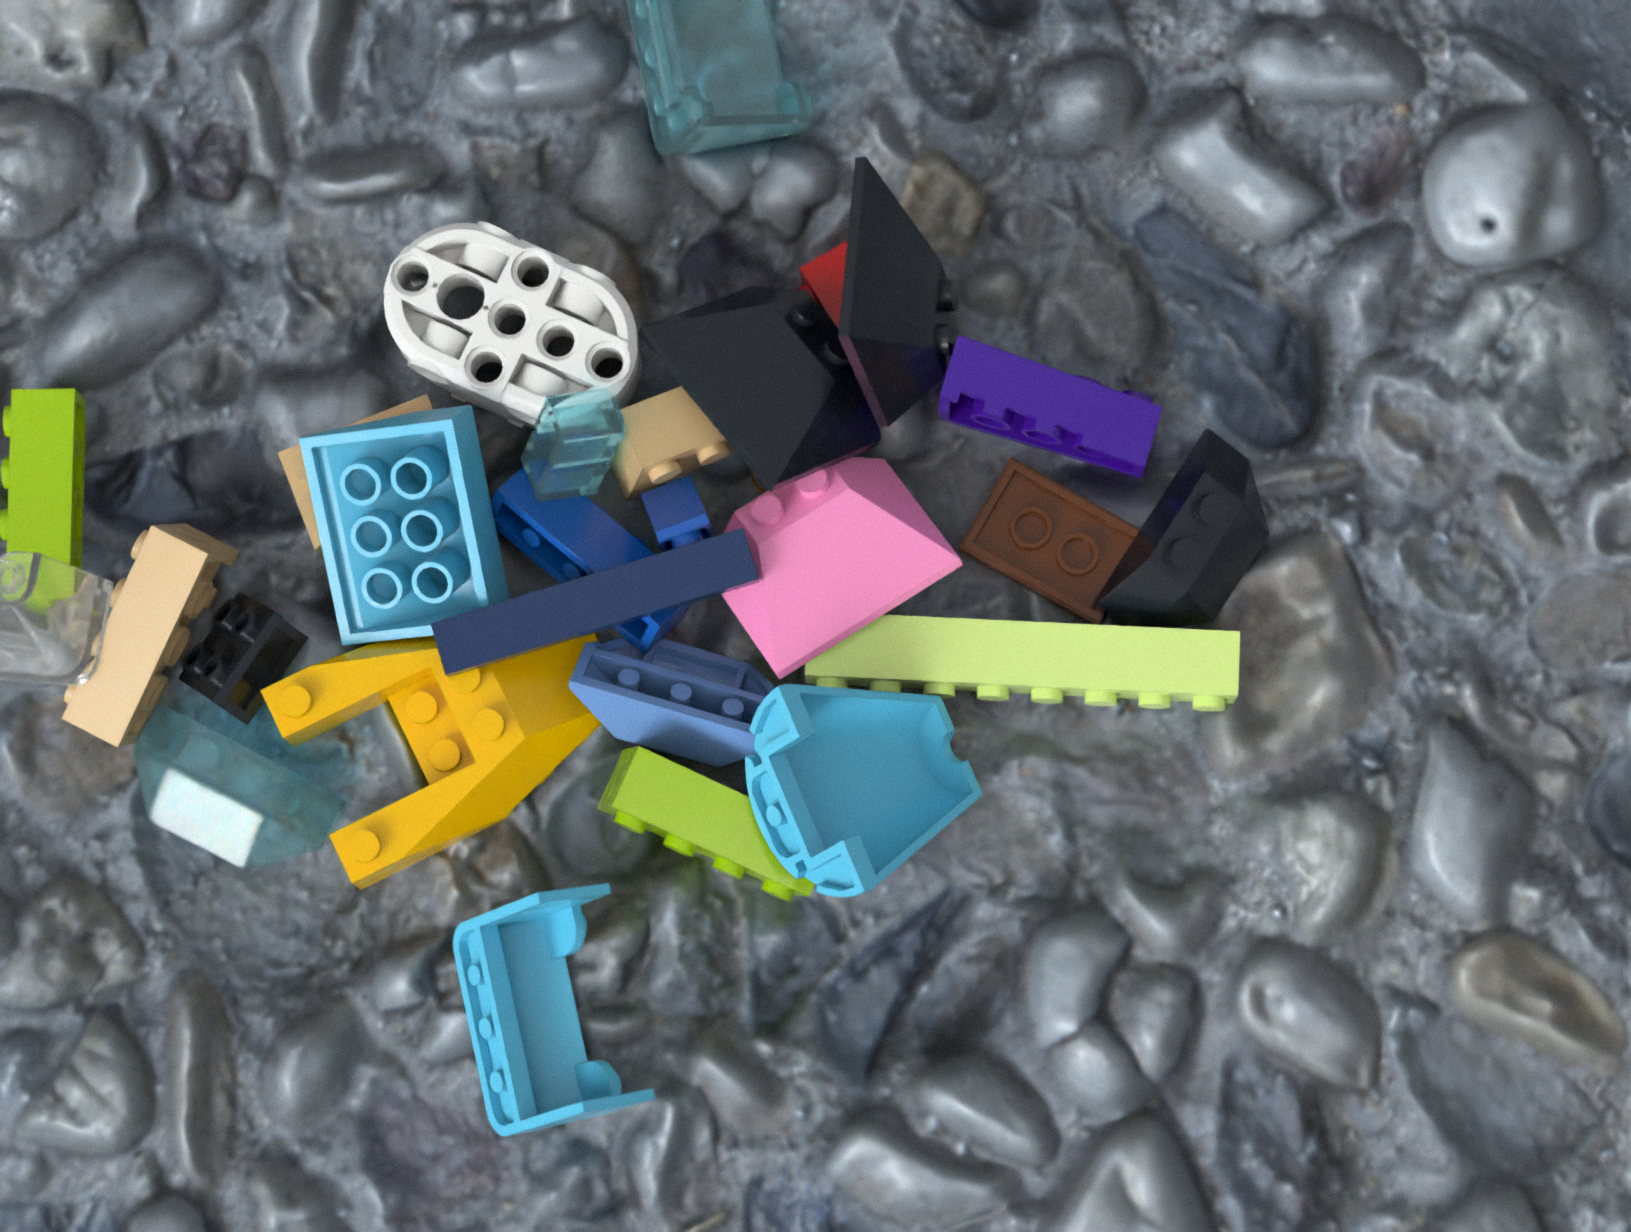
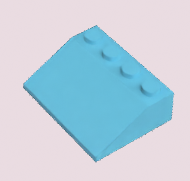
[299,405,510,645]

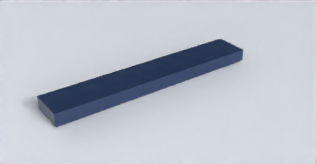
[430,528,760,677]

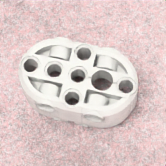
[383,221,643,436]

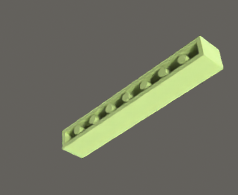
[805,615,1240,711]

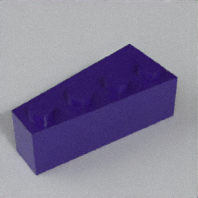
[939,335,1162,478]

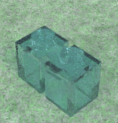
[521,388,625,502]

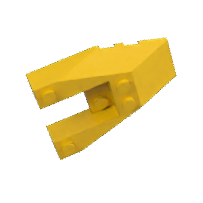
[260,633,602,890]

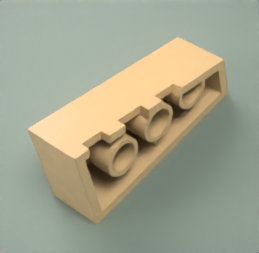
[601,386,735,501]
[61,523,240,747]

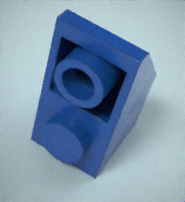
[641,475,714,552]

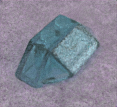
[132,704,346,870]

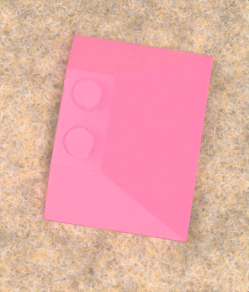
[721,457,963,680]

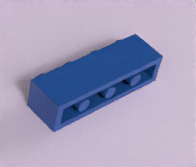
[491,455,691,655]

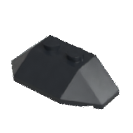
[1093,429,1270,628]

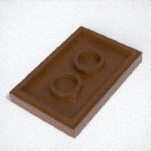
[958,457,1140,625]

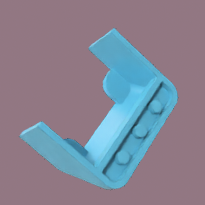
[453,883,656,1136]

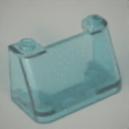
[627,0,813,156]

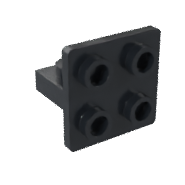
[179,592,309,725]

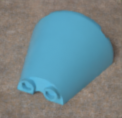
[745,684,983,897]

